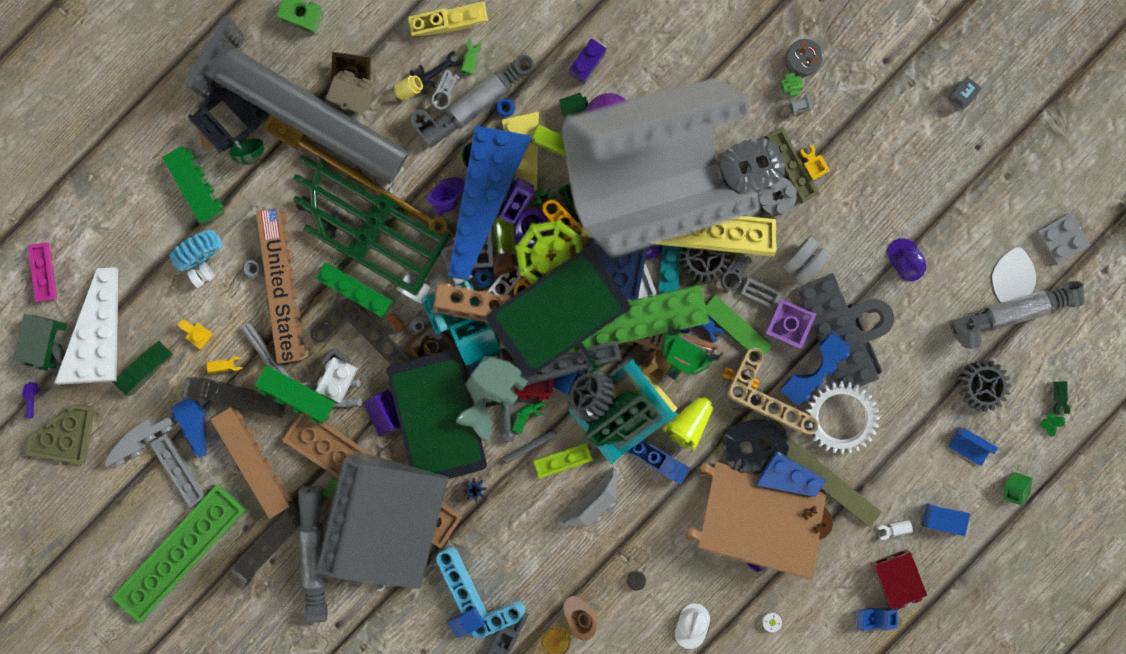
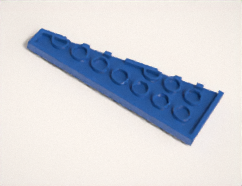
[448,126,531,280]

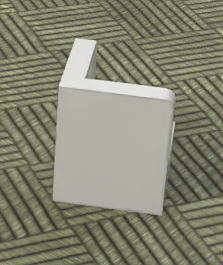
[397,273,430,303]

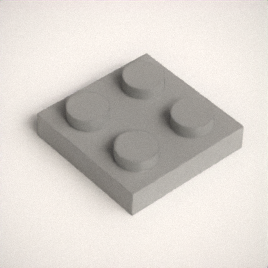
[1036,212,1090,265]

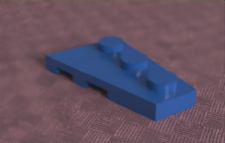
[756,451,826,497]

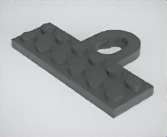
[797,273,894,388]

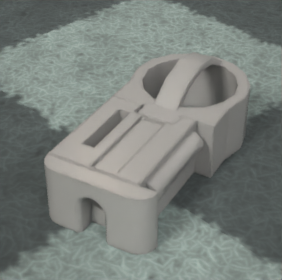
[429,70,460,110]

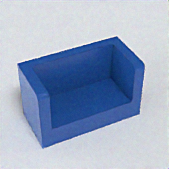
[922,503,970,536]

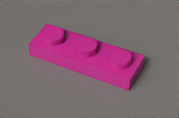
[28,242,57,302]

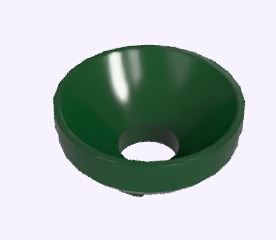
[229,138,265,165]

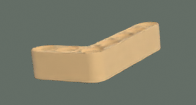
[728,348,819,435]

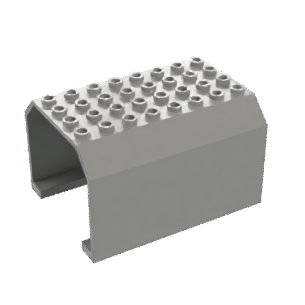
[562,78,759,256]

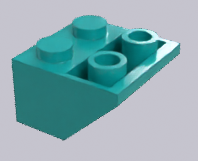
[449,319,502,367]

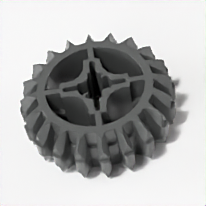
[678,247,730,282]
[957,360,1012,412]
[568,369,615,421]

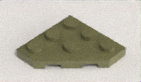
[26,404,95,464]

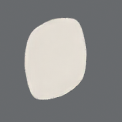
[992,247,1036,302]

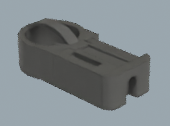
[720,253,752,291]

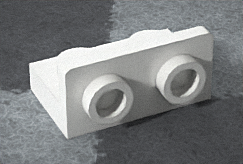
[316,358,358,403]

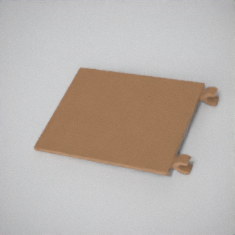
[685,462,826,580]

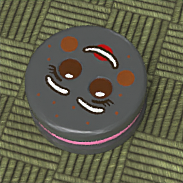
[785,39,823,77]

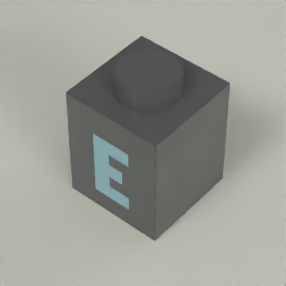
[947,77,982,110]

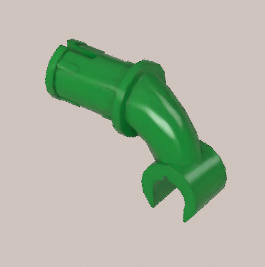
[511,402,547,434]

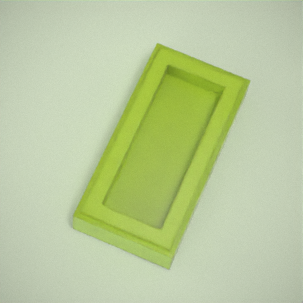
[493,217,516,256]

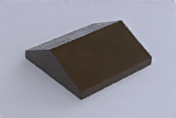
[331,52,372,84]
[404,322,458,359]

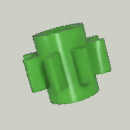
[780,72,803,98]

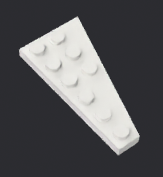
[55,267,118,385]

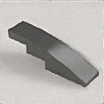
[487,609,529,654]

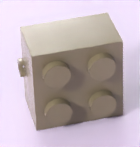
[326,70,377,115]

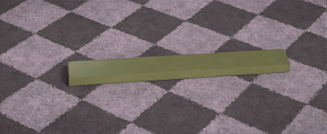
[759,415,882,527]

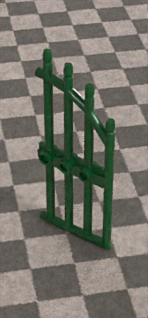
[293,155,451,296]

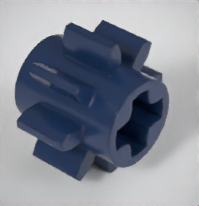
[463,477,487,502]

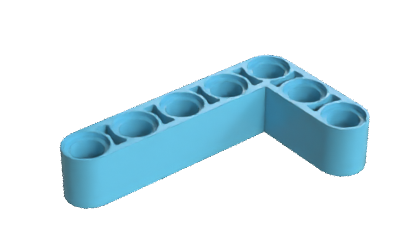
[436,546,525,638]

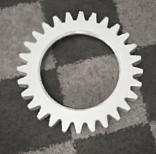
[805,381,880,454]

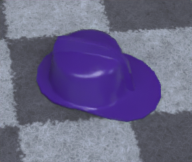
[426,177,465,215]
[514,208,549,254]
[888,238,926,281]

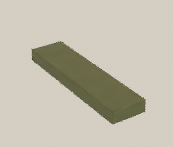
[765,127,819,203]

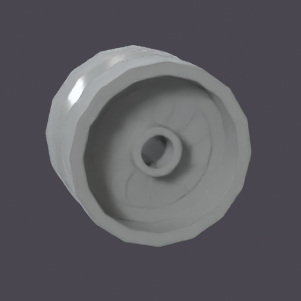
[782,236,831,285]

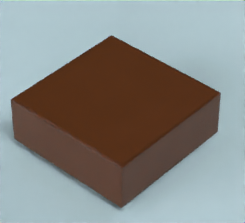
[492,251,515,275]
[386,312,405,332]

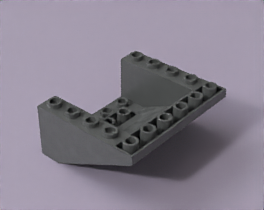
[316,451,449,589]

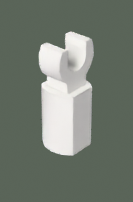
[877,520,913,540]

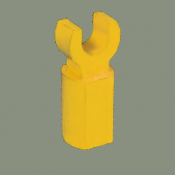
[206,356,243,375]

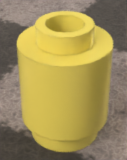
[394,76,423,101]

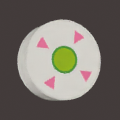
[762,612,782,632]

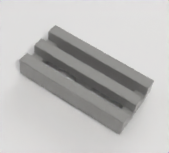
[739,277,782,310]

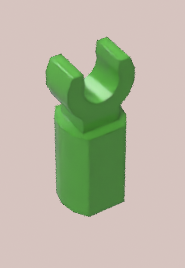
[460,39,482,75]

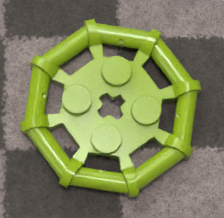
[515,219,583,283]

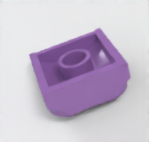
[765,298,816,349]

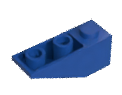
[170,395,207,458]
[628,439,690,484]

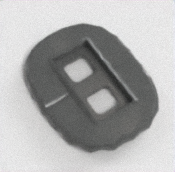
[721,137,785,193]

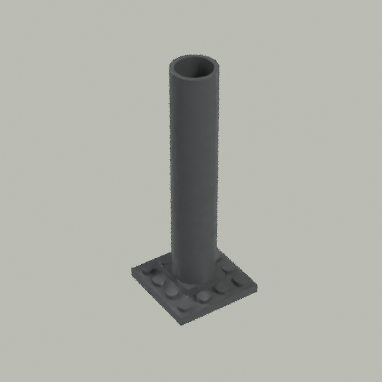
[183,15,409,185]

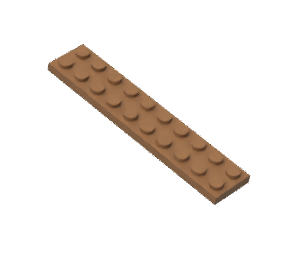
[282,412,463,549]

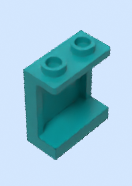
[421,280,479,335]

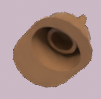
[563,596,598,641]

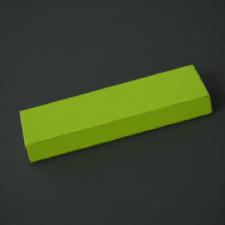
[533,442,593,479]

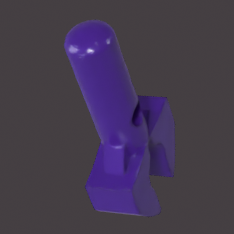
[22,382,38,419]

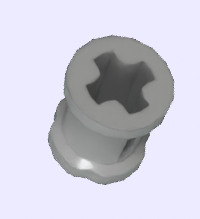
[788,95,812,116]

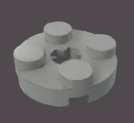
[758,177,797,215]

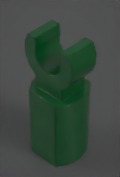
[1053,381,1070,414]

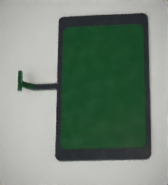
[486,246,631,377]
[386,349,505,479]

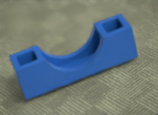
[780,330,851,405]

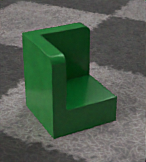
[1003,472,1032,506]

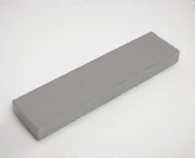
[149,433,206,508]

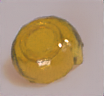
[541,626,571,654]

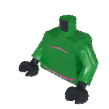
[662,321,723,381]

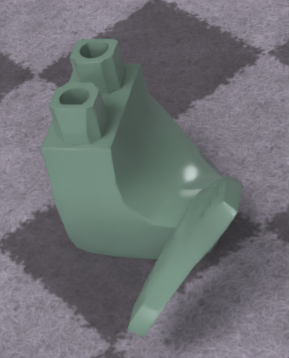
[456,356,528,441]

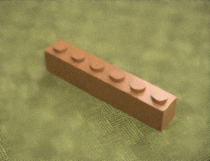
[210,407,293,519]

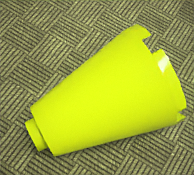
[663,397,713,452]

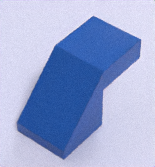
[447,607,485,638]
[857,608,898,631]

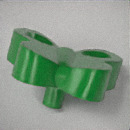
[1040,413,1066,437]

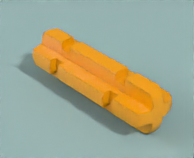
[722,368,759,389]

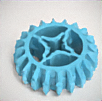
[170,230,222,271]

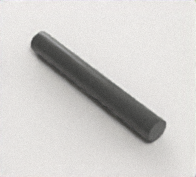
[503,430,557,464]

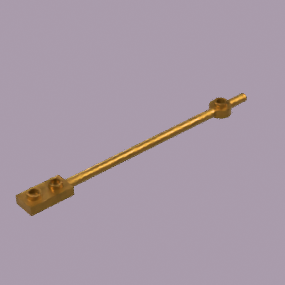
[262,115,456,241]

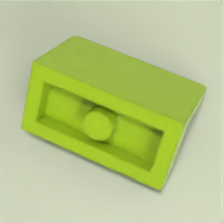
[530,124,566,158]

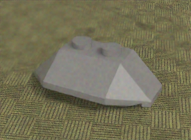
[559,467,617,526]

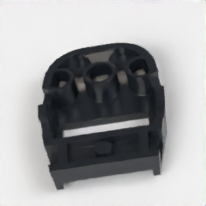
[188,87,270,153]

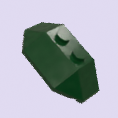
[585,390,655,447]

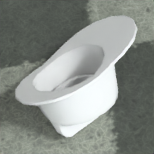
[675,603,710,649]

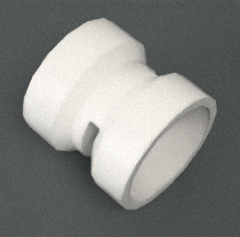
[188,262,215,288]

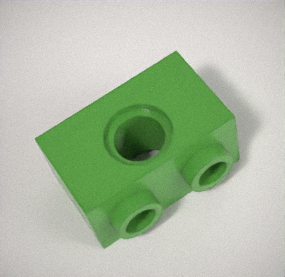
[277,0,324,35]

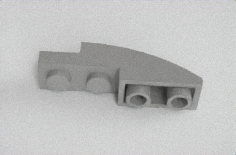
[104,417,177,468]

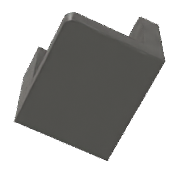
[321,348,352,365]

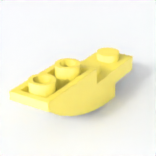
[408,1,488,36]

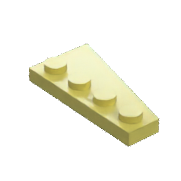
[502,112,539,192]

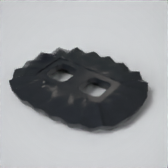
[722,419,789,473]

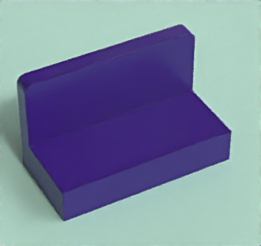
[363,390,400,436]

